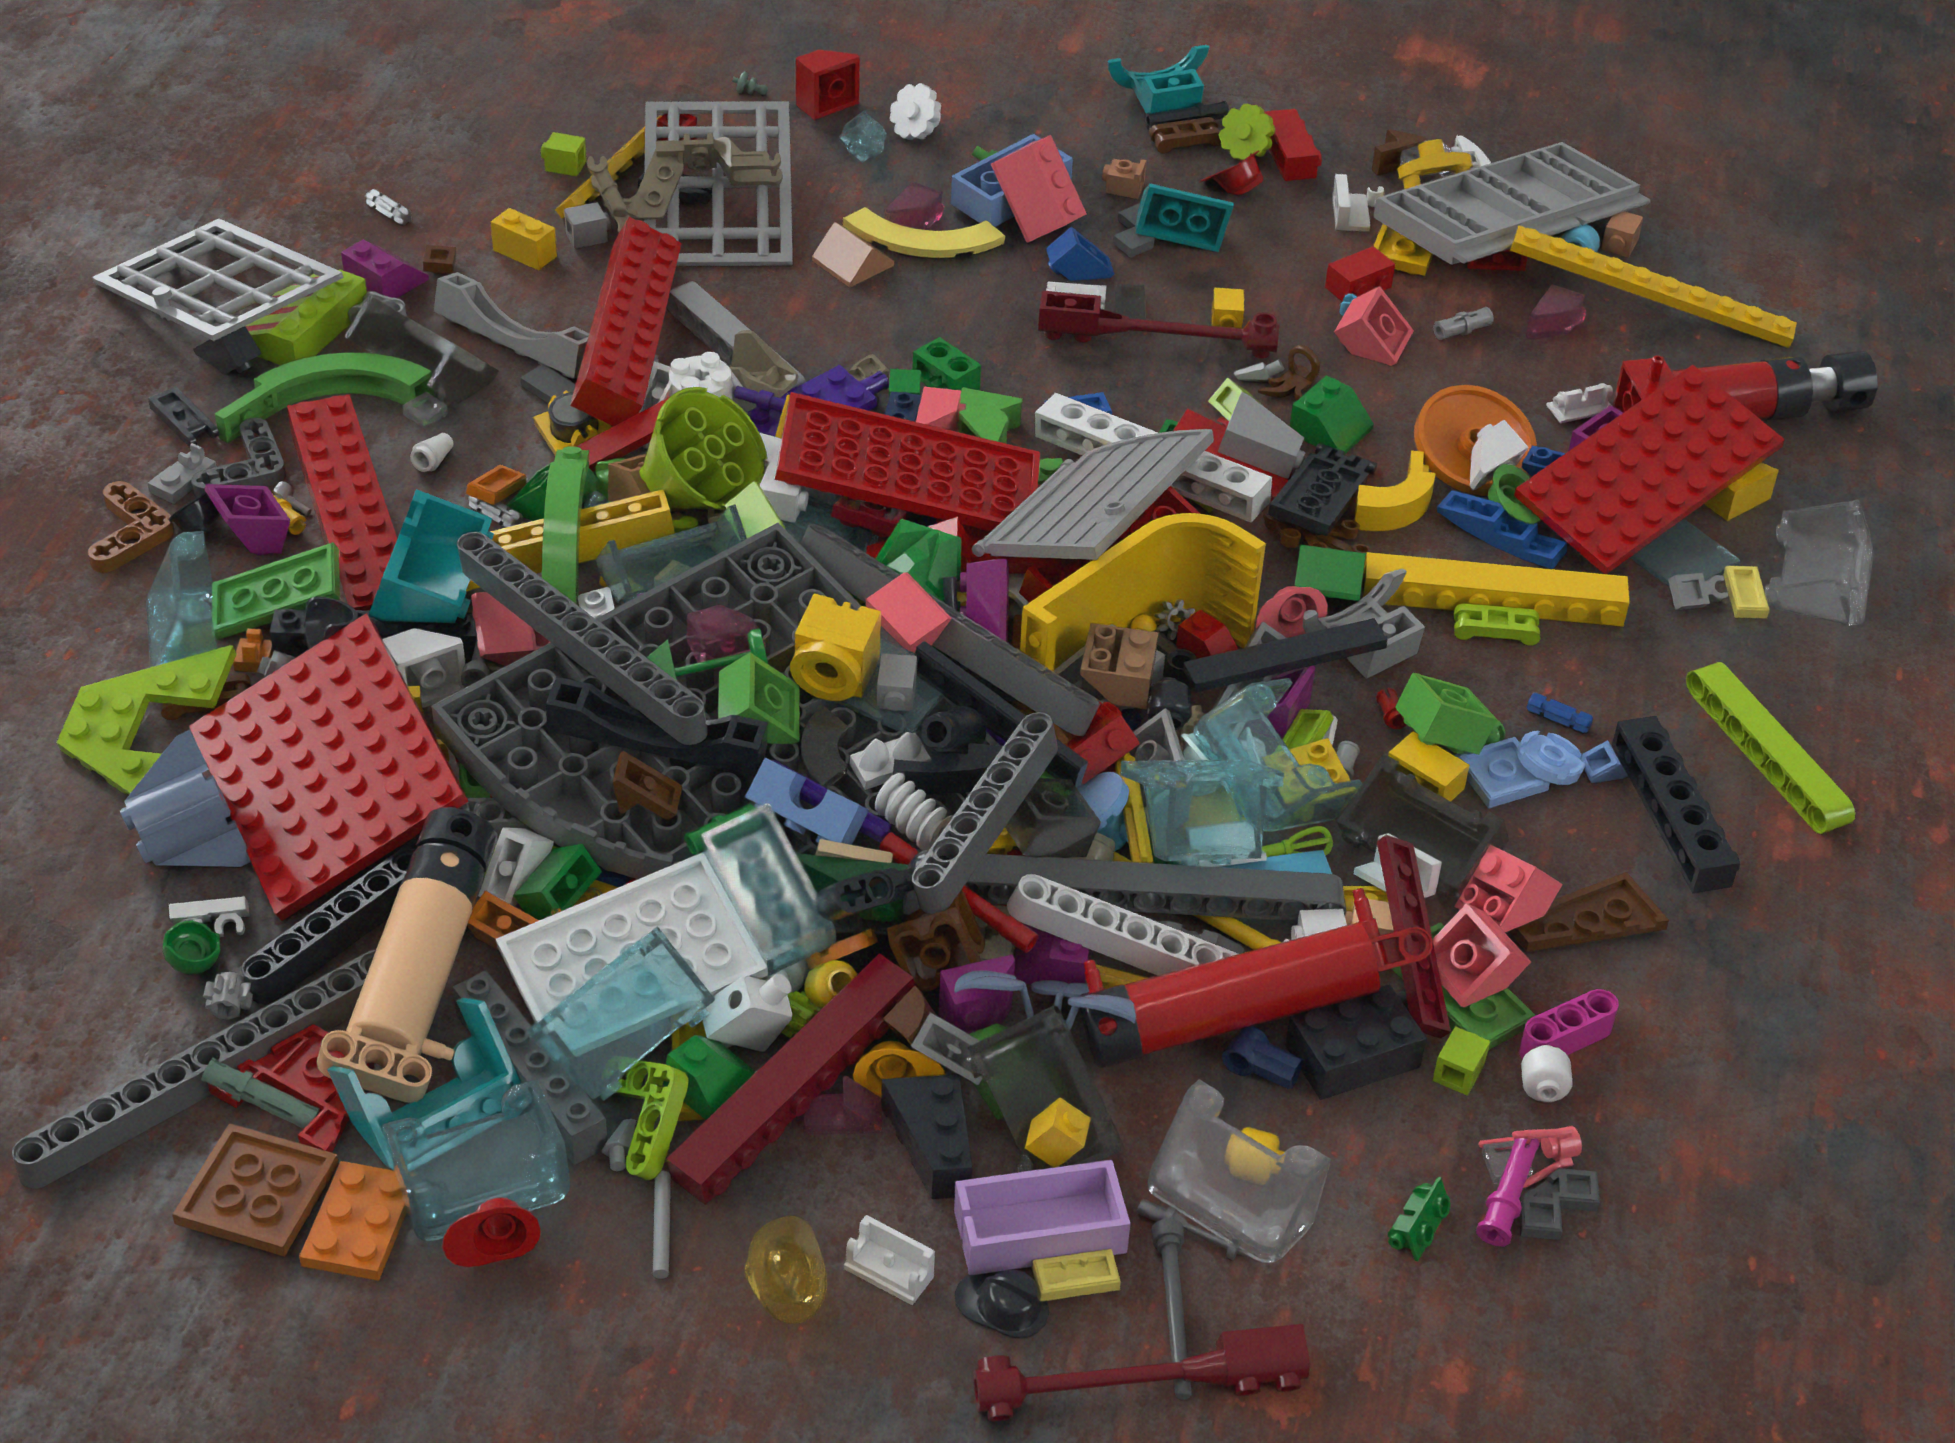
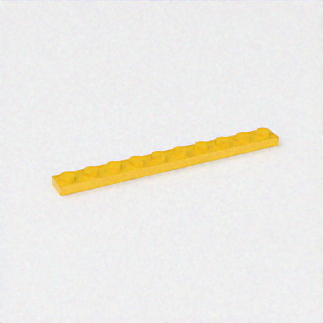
[1510,226,1797,348]

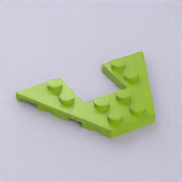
[56,645,237,795]

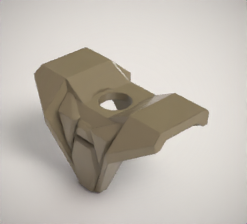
[729,330,799,398]

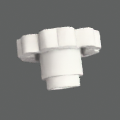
[890,83,941,140]

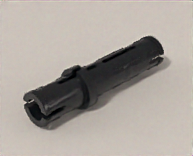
[1146,101,1229,130]

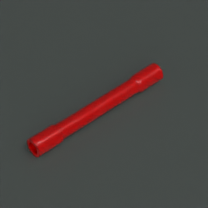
[879,832,1039,953]

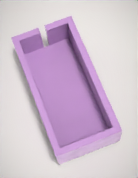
[954,1160,1130,1275]

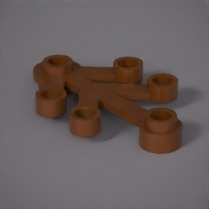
[1263,507,1372,565]

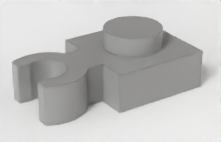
[1668,573,1728,610]

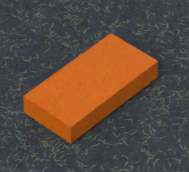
[466,464,527,505]

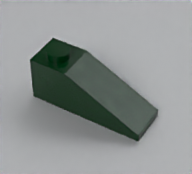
[796,853,908,923]

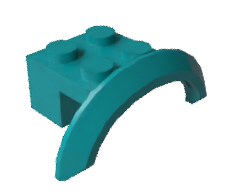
[1108,45,1210,114]

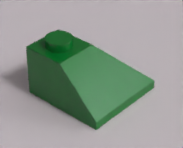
[663,1035,756,1120]

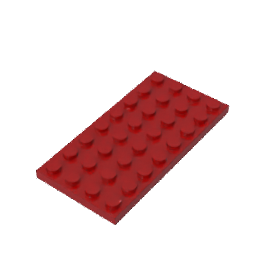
[1514,365,1785,574]
[774,392,1040,531]

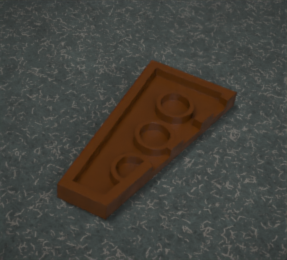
[1509,872,1669,952]

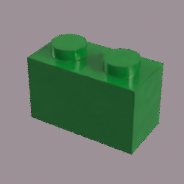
[513,844,602,921]

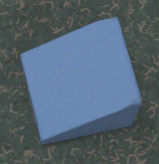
[1580,740,1628,783]

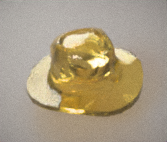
[744,1215,827,1324]

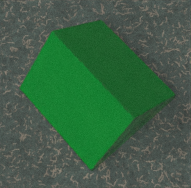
[1295,545,1366,601]

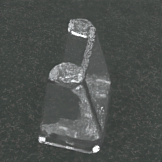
[1765,500,1874,626]
[1147,1079,1331,1263]

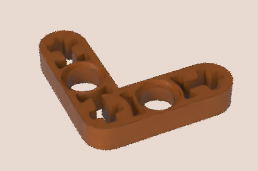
[88,481,174,573]

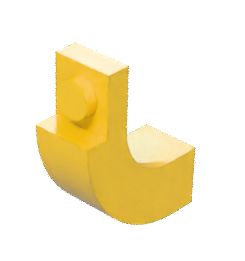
[1354,450,1436,531]

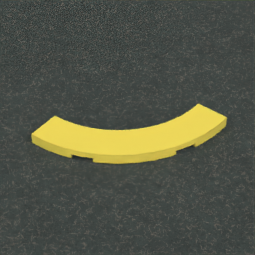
[843,207,1005,258]

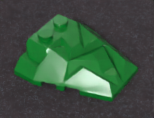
[852,519,961,656]

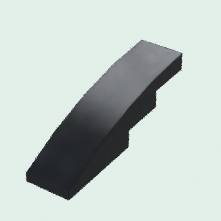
[893,743,1003,794]

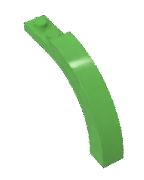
[215,353,434,443]
[542,446,590,606]

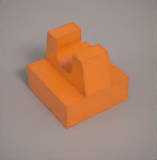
[233,629,273,673]

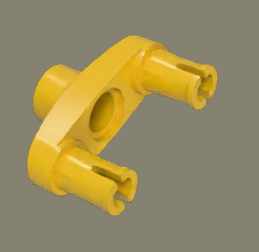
[1397,139,1473,189]

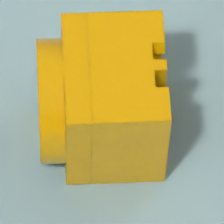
[790,593,881,701]

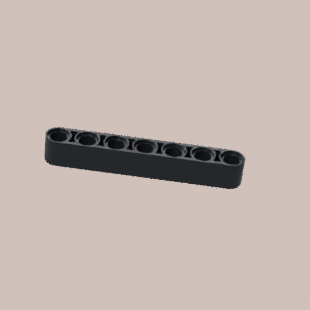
[242,836,419,1004]

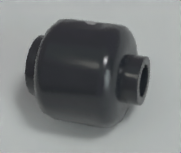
[1147,677,1192,731]

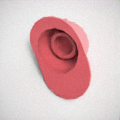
[1256,586,1328,638]

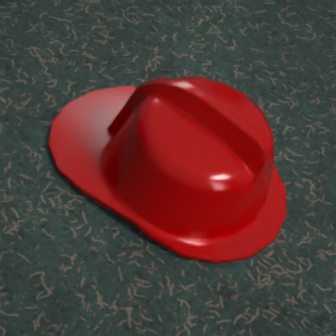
[1198,150,1263,195]
[442,1197,541,1267]

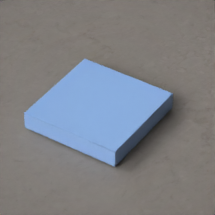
[1455,737,1550,809]

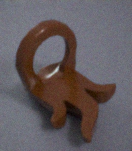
[1258,345,1320,400]

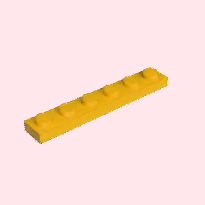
[555,115,662,218]

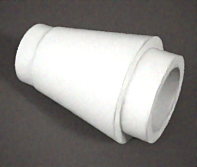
[410,433,453,472]

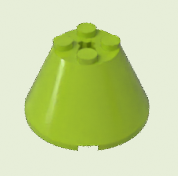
[639,387,767,510]

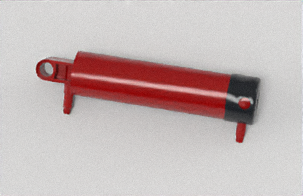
[1080,888,1433,1068]

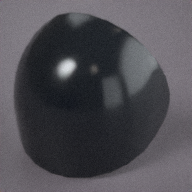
[304,597,358,649]

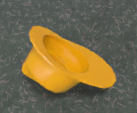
[853,1041,946,1100]

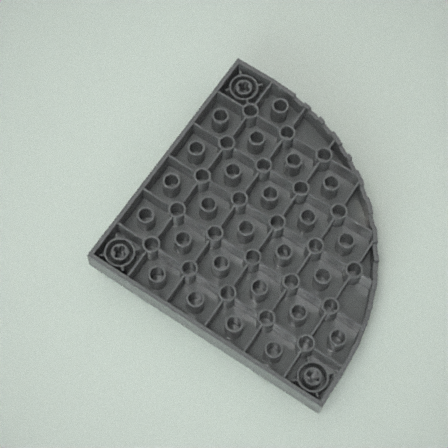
[432,523,1037,880]

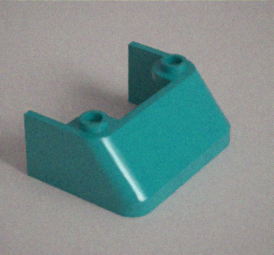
[327,998,525,1173]

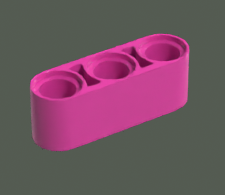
[1519,989,1619,1060]

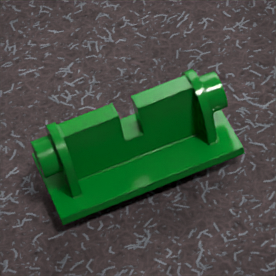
[1388,1177,1451,1261]

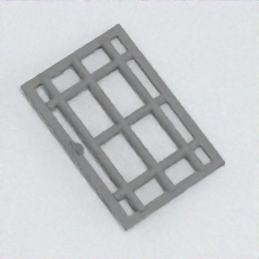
[644,101,793,266]
[92,219,344,341]

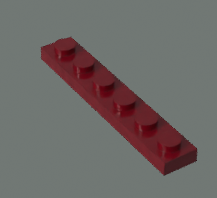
[1377,835,1451,1039]

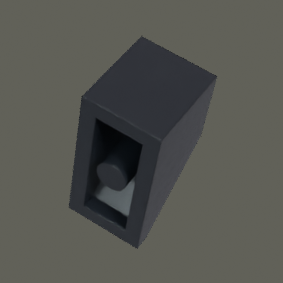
[193,326,262,374]

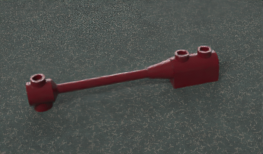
[1038,291,1280,359]
[973,1324,1310,1421]

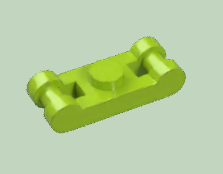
[1454,603,1540,646]

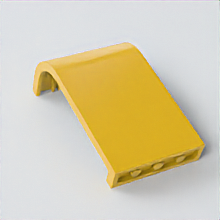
[1020,513,1266,672]

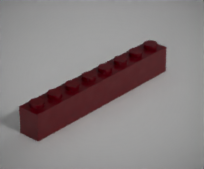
[666,954,915,1205]

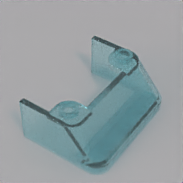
[595,504,747,604]
[1194,678,1363,832]

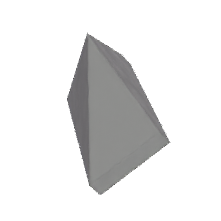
[911,1012,998,1085]

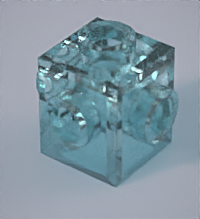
[839,110,887,163]

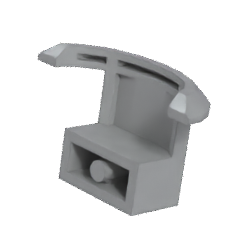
[1302,569,1425,679]

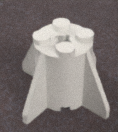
[643,352,756,449]

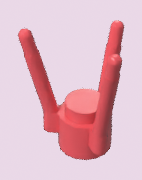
[1478,1126,1582,1188]

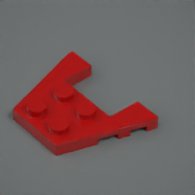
[208,1024,375,1153]

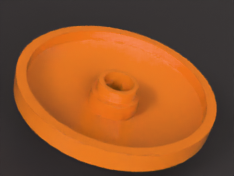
[1414,385,1537,496]

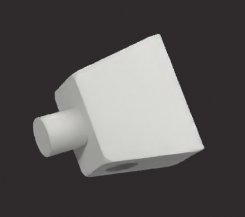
[700,974,792,1052]

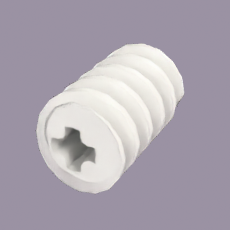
[875,773,953,851]

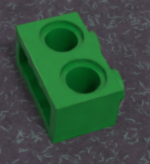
[912,337,981,391]

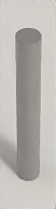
[653,1171,671,1279]

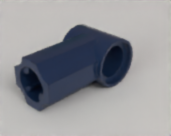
[1222,1026,1304,1089]

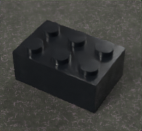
[1285,984,1427,1100]

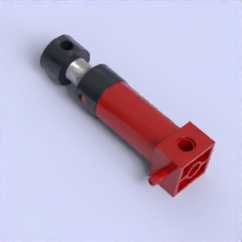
[1613,351,1878,420]

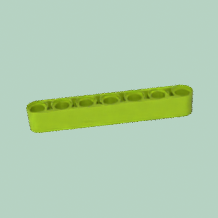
[1686,662,1855,834]

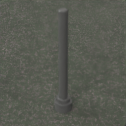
[1151,1219,1192,1400]

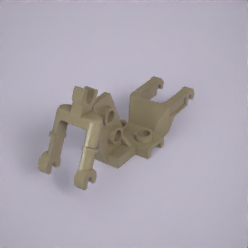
[587,133,783,234]

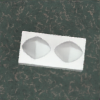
[849,732,931,790]

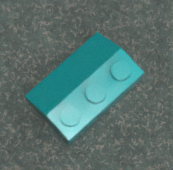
[1135,184,1234,252]

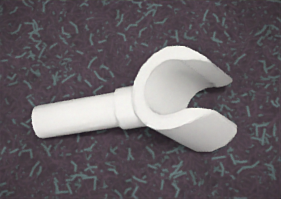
[1367,186,1384,207]

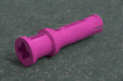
[1476,1138,1540,1246]

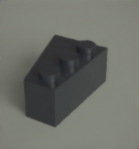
[881,1074,972,1199]

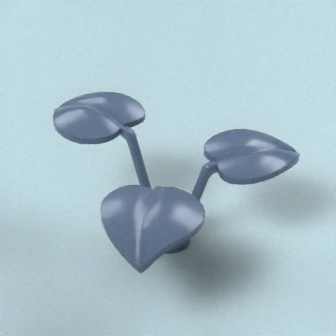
[954,971,1136,1061]

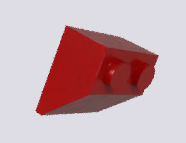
[796,50,860,120]

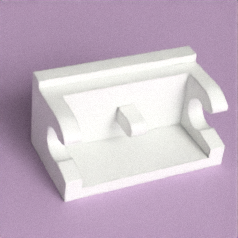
[844,1215,935,1305]

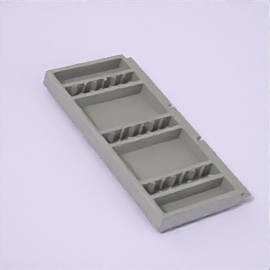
[1374,142,1650,265]

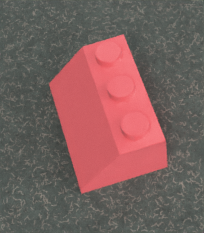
[991,135,1087,243]

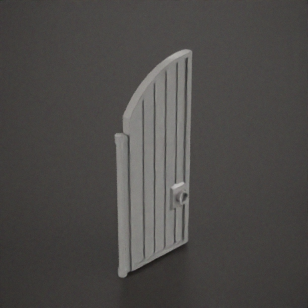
[972,429,1214,560]

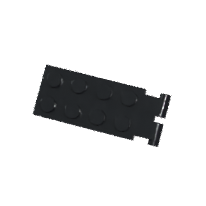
[1267,442,1377,536]

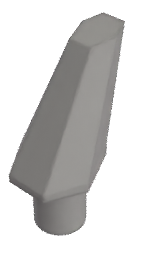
[1234,359,1284,382]
[602,1119,636,1171]

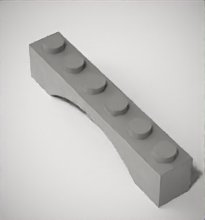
[434,272,589,378]

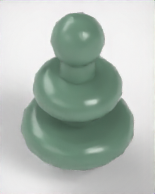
[732,71,768,95]

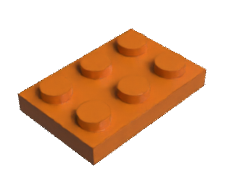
[299,1161,418,1281]

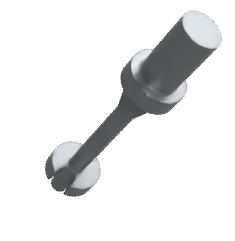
[1137,1199,1251,1261]

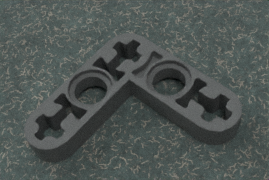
[191,418,286,497]

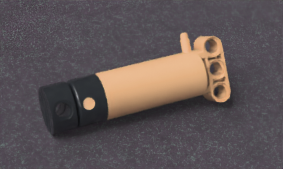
[317,807,497,1103]

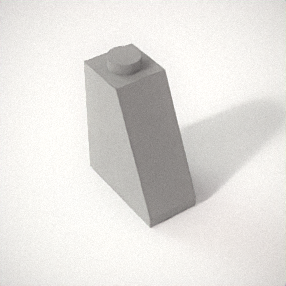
[1218,392,1305,479]

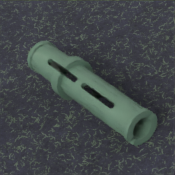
[201,1058,320,1129]

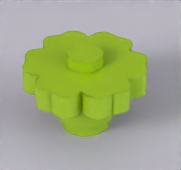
[1219,103,1275,160]

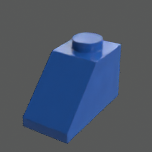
[1046,226,1115,281]

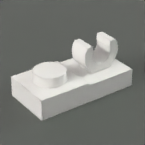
[169,896,250,937]

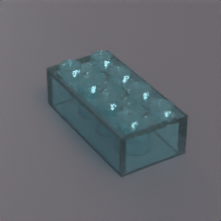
[700,803,836,976]

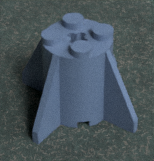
[120,730,251,867]

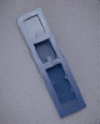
[1437,490,1567,569]

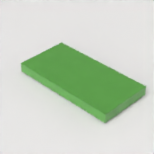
[212,542,340,640]
[1392,922,1536,1050]

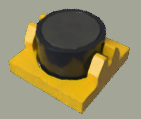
[533,390,612,455]

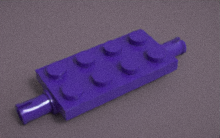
[746,365,889,437]

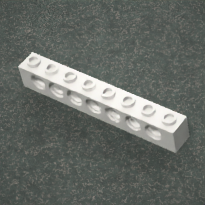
[1035,393,1272,522]

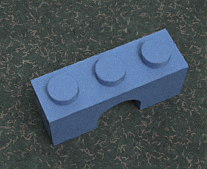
[745,758,869,845]

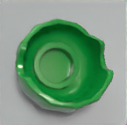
[162,920,221,975]

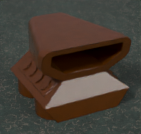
[887,889,985,992]

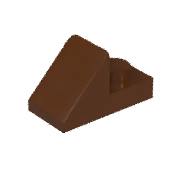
[1372,129,1428,176]
[613,751,682,821]

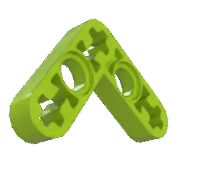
[602,1057,688,1180]

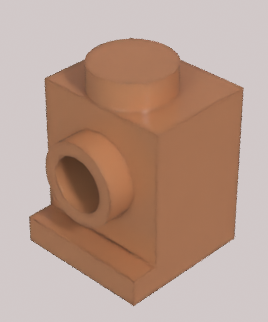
[1102,159,1147,199]

